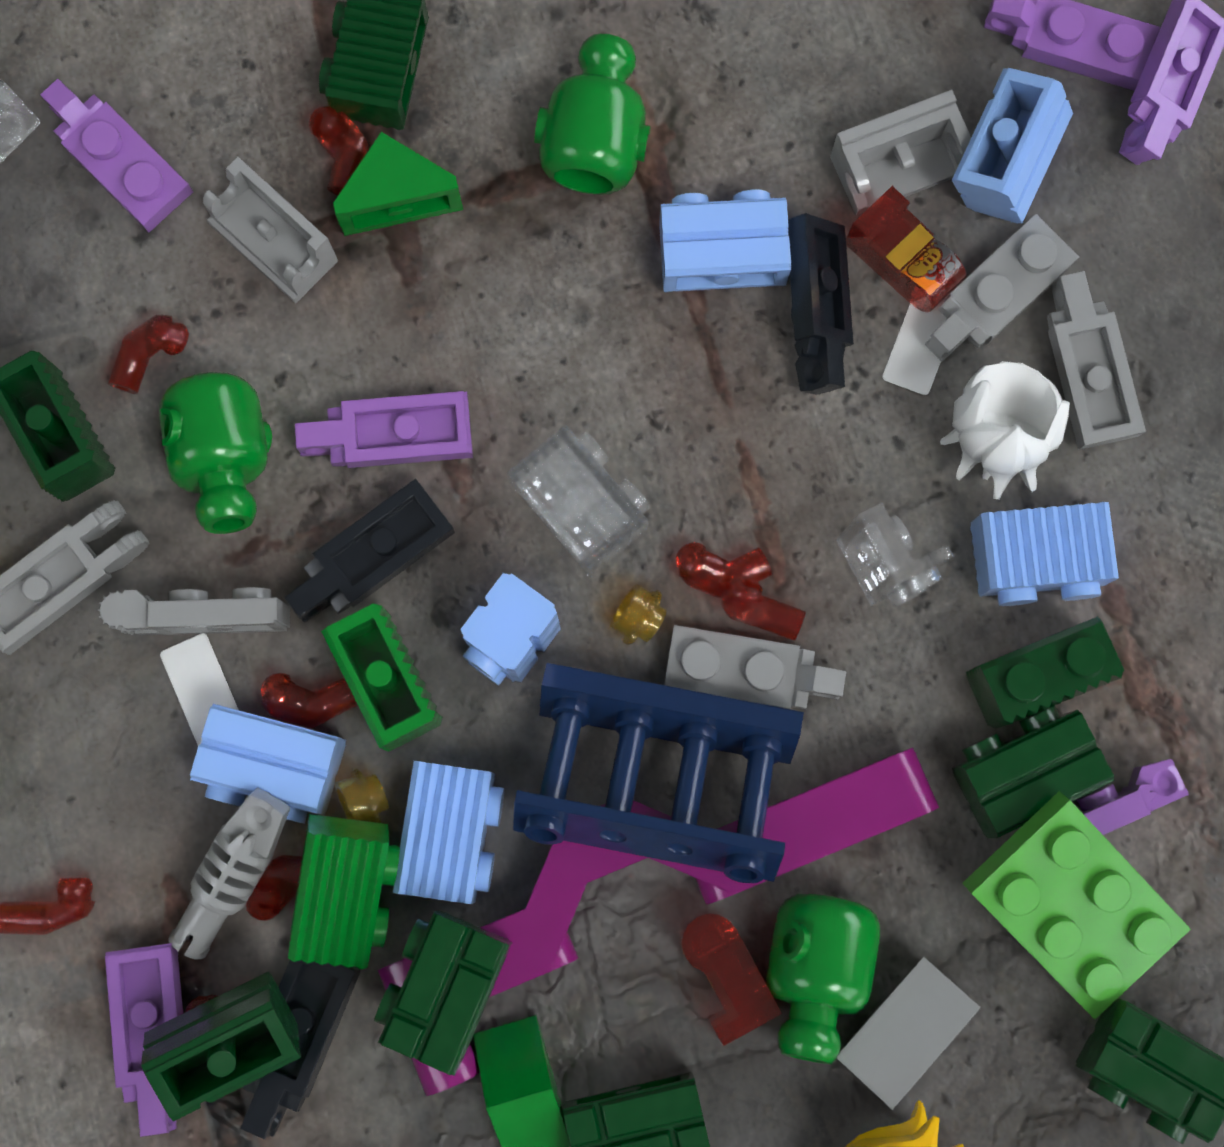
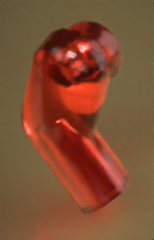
[309,106,368,195]
[107,314,189,394]
[675,542,773,598]
[721,576,806,641]
[261,673,358,729]
[245,855,302,921]
[0,878,96,935]

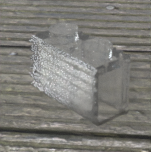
[507,425,650,577]

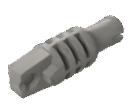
[168,788,290,959]

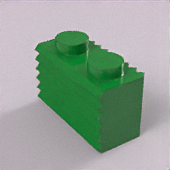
[321,603,443,752]
[288,814,400,970]

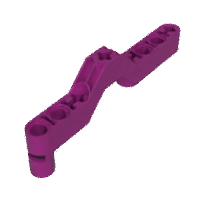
[377,747,939,1096]

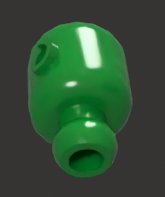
[534,34,650,195]
[159,372,272,534]
[766,894,880,1065]

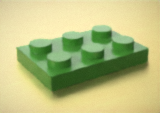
[962,791,1191,1019]

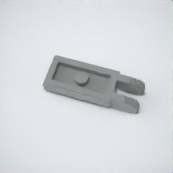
[0,500,150,655]
[98,587,290,635]

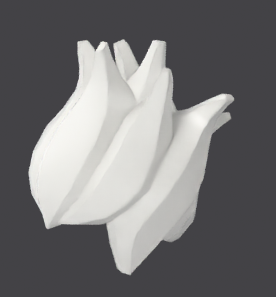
[940,361,1070,500]

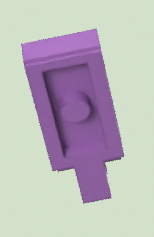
[984,0,1160,91]
[1119,0,1224,165]
[40,79,193,233]
[295,391,473,468]
[1019,759,1189,835]
[105,943,183,1137]

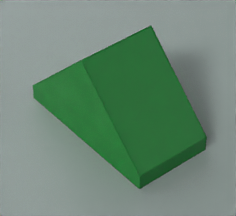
[333,132,463,236]
[473,1014,570,1147]

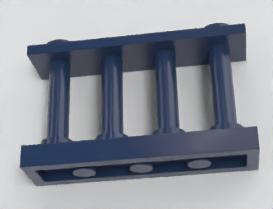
[513,663,804,883]

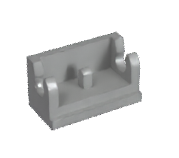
[830,90,971,216]
[203,157,338,304]
[837,957,981,1110]

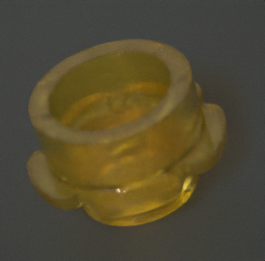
[610,584,667,645]
[335,768,389,823]

